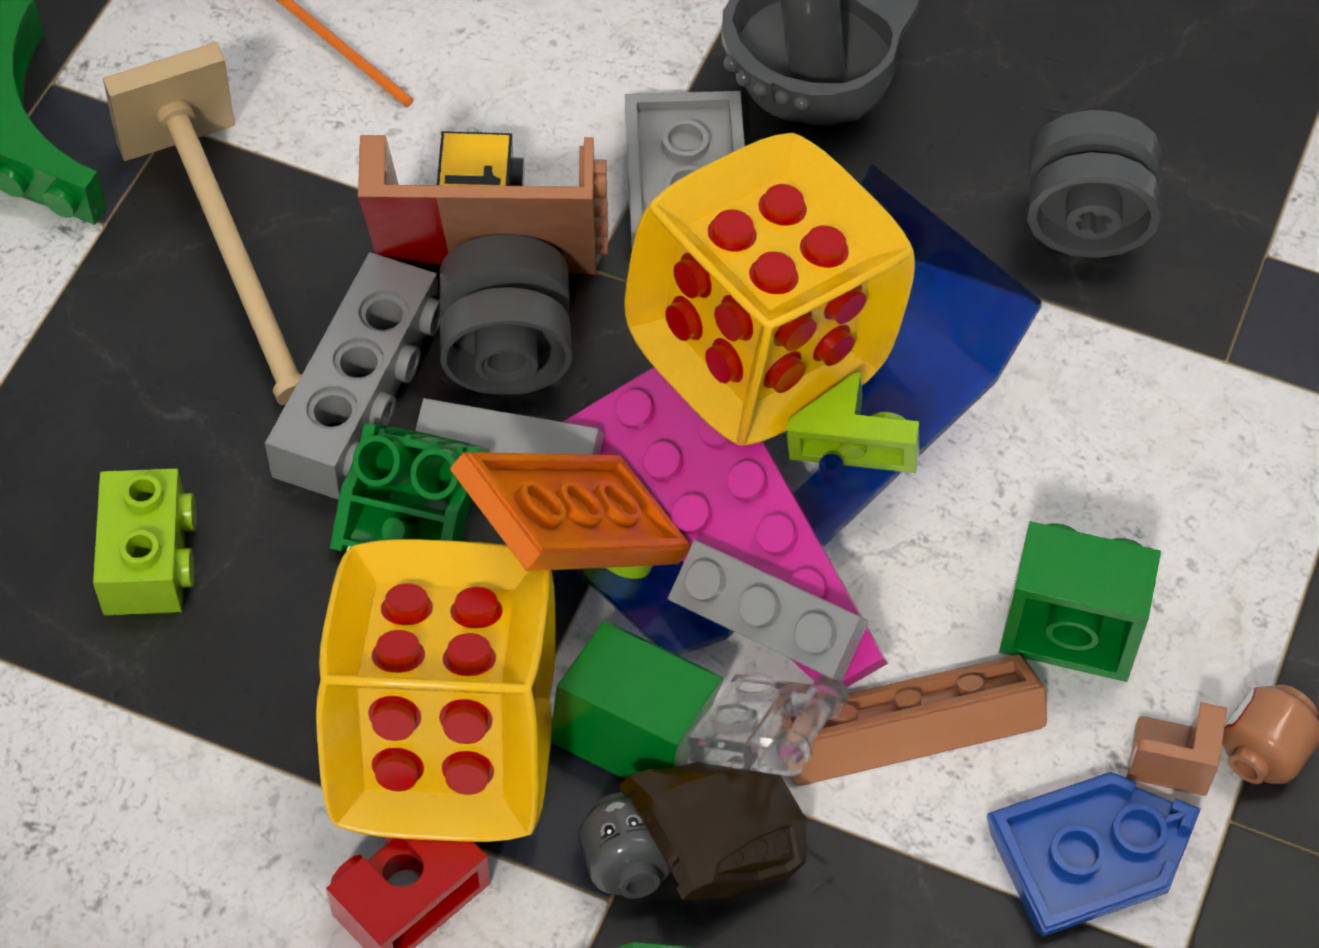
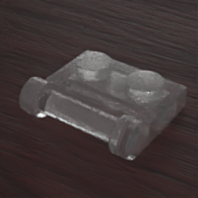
[688,672,849,776]

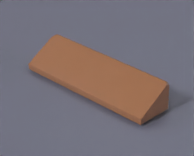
[771,654,1047,786]

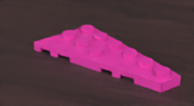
[563,367,888,697]

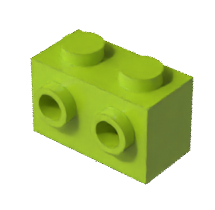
[93,468,197,615]

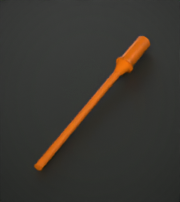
[276,0,414,107]

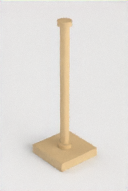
[102,42,302,405]

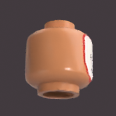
[1222,684,1319,784]

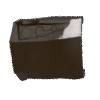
[619,753,806,900]

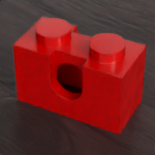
[326,837,491,948]

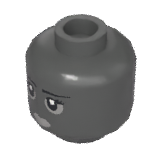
[579,792,671,899]

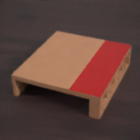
[358,135,608,274]

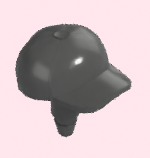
[721,0,923,127]

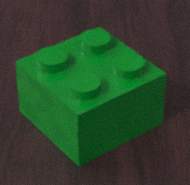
[999,521,1161,682]

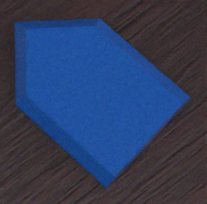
[987,772,1201,937]

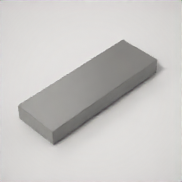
[415,398,605,455]

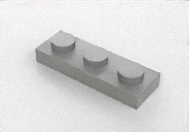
[668,540,869,682]

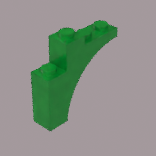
[0,0,107,225]

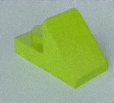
[786,371,919,473]

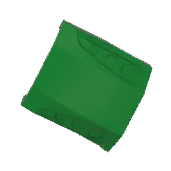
[330,423,489,551]

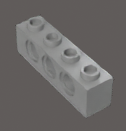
[265,252,442,500]

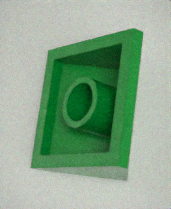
[551,621,725,779]

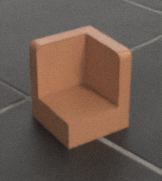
[1127,702,1227,796]

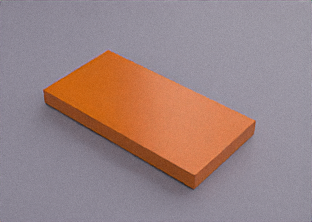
[450,452,691,571]

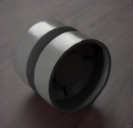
[440,234,572,395]

